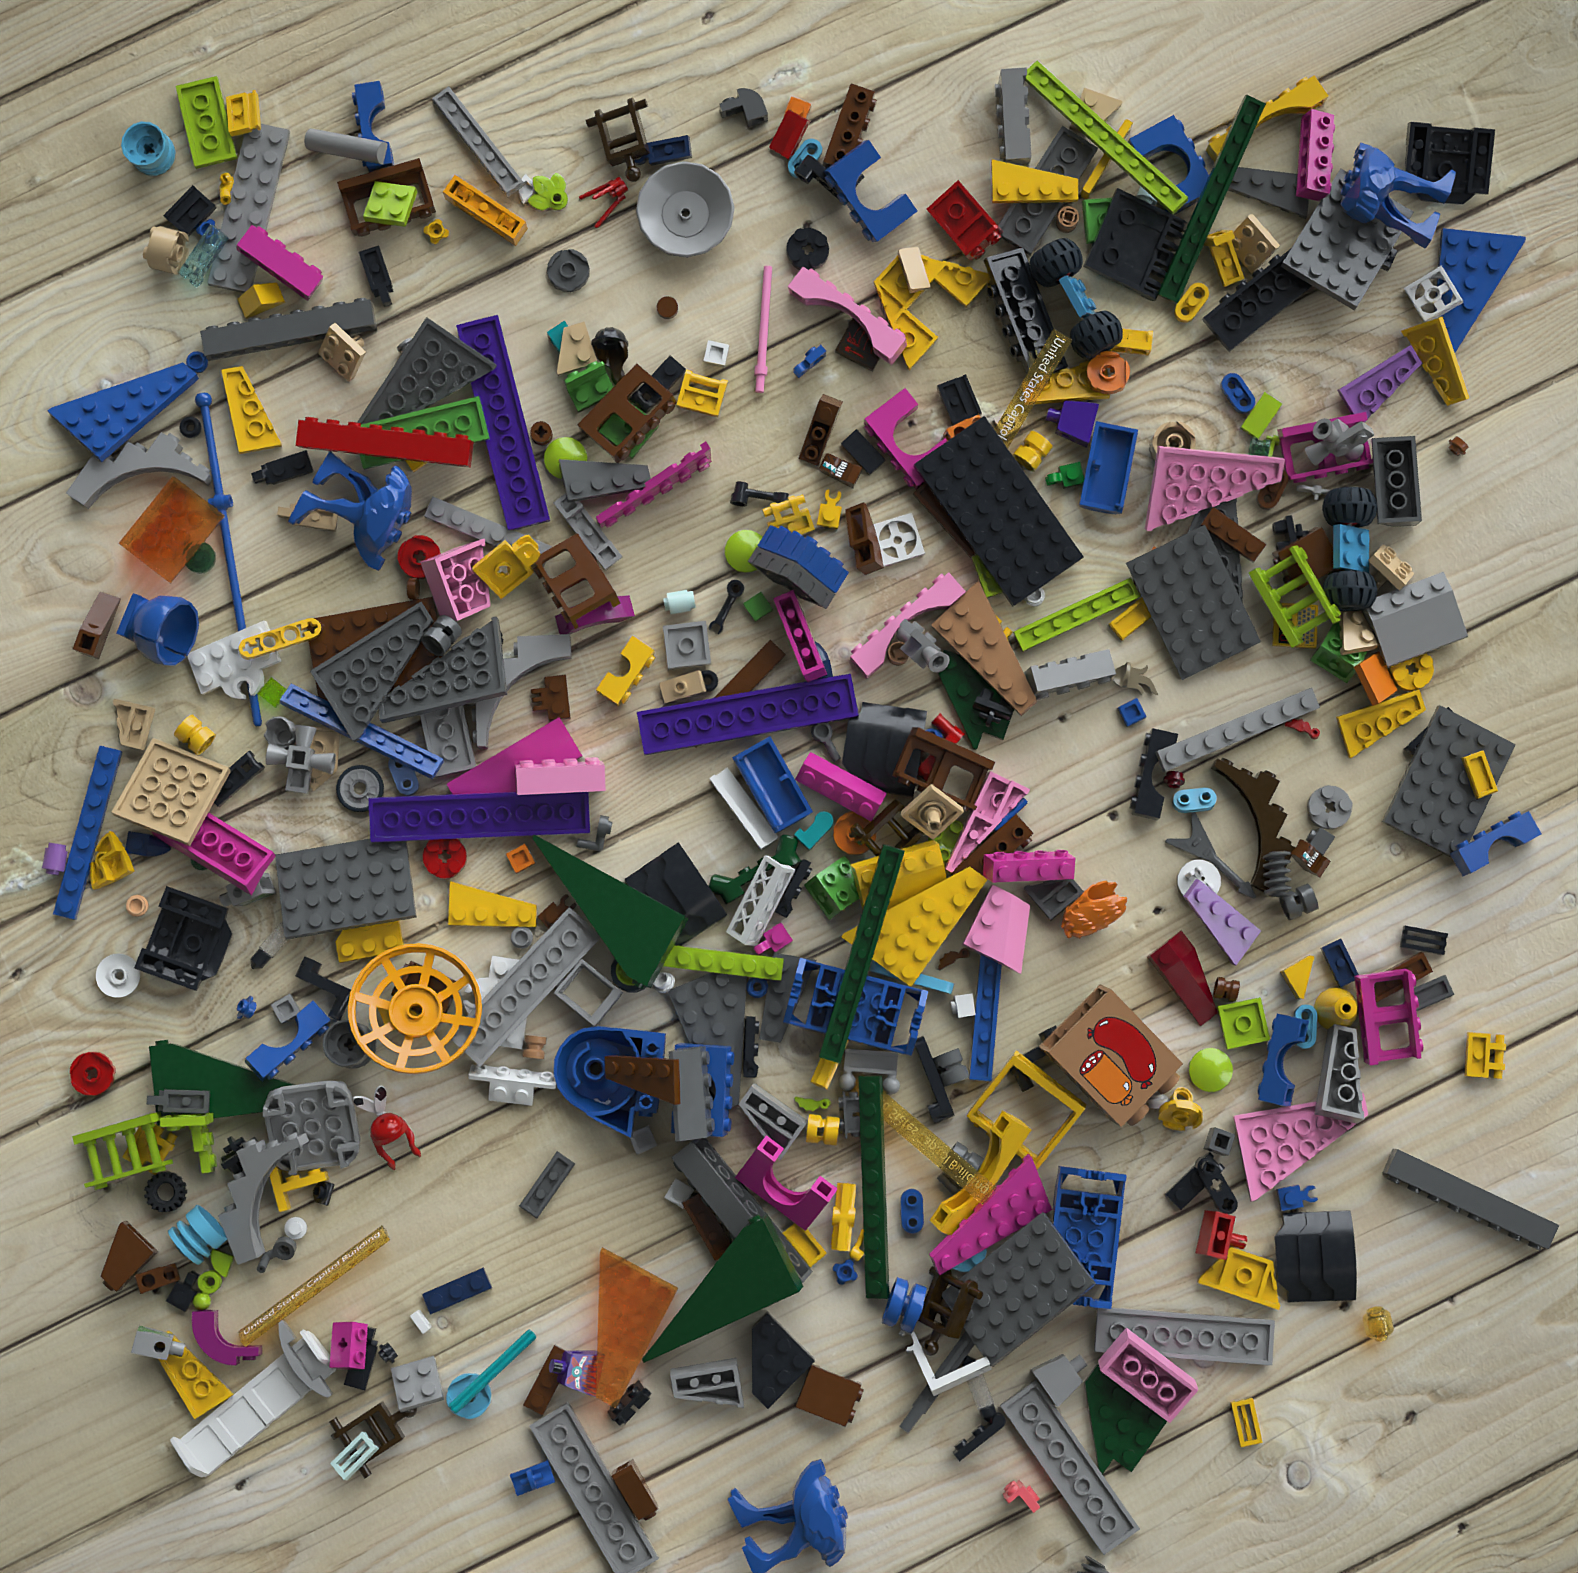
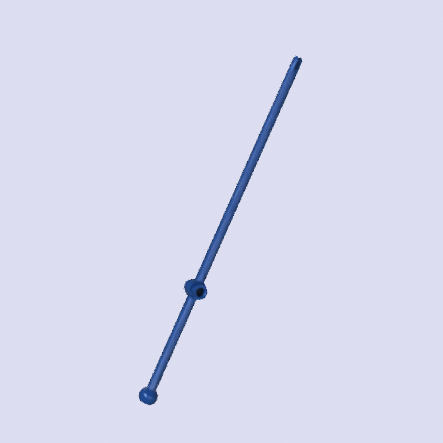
[195,392,262,726]

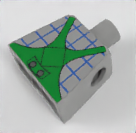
[219,873,276,907]
[131,1325,185,1360]

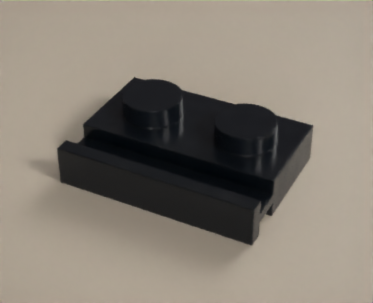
[163,185,217,237]
[937,374,982,426]

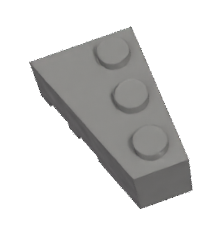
[739,1083,808,1160]
[670,1358,744,1408]

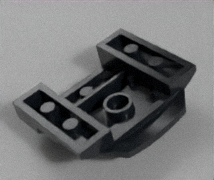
[1405,122,1495,205]
[842,702,927,798]
[625,842,727,946]
[134,886,233,991]
[1274,1210,1357,1302]

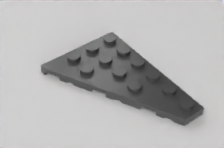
[357,317,497,425]

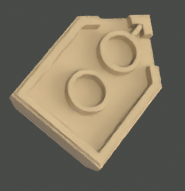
[295,726,340,791]

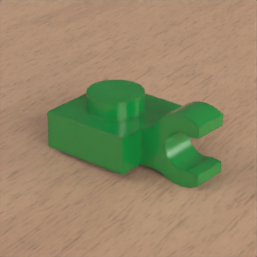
[1045,462,1084,489]

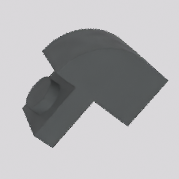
[719,88,768,127]

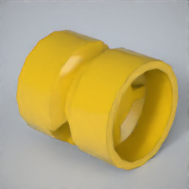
[1013,431,1053,472]
[174,714,216,755]
[806,1114,840,1146]

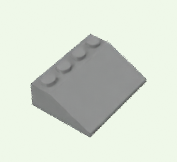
[1361,572,1468,668]

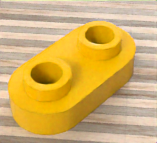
[1174,283,1209,323]

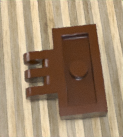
[531,675,571,721]

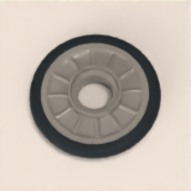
[336,765,384,812]

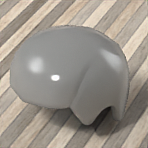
[264,717,296,750]

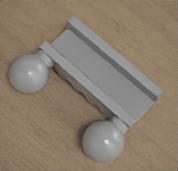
[839,1049,900,1095]

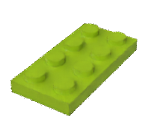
[175,76,238,169]

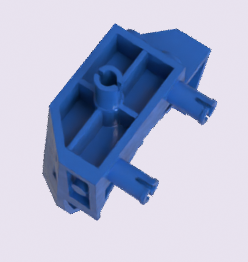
[554,1026,666,1138]

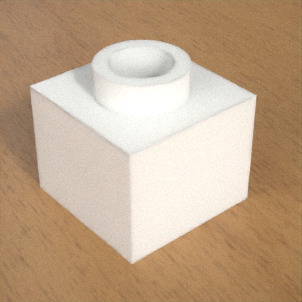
[951,993,976,1018]

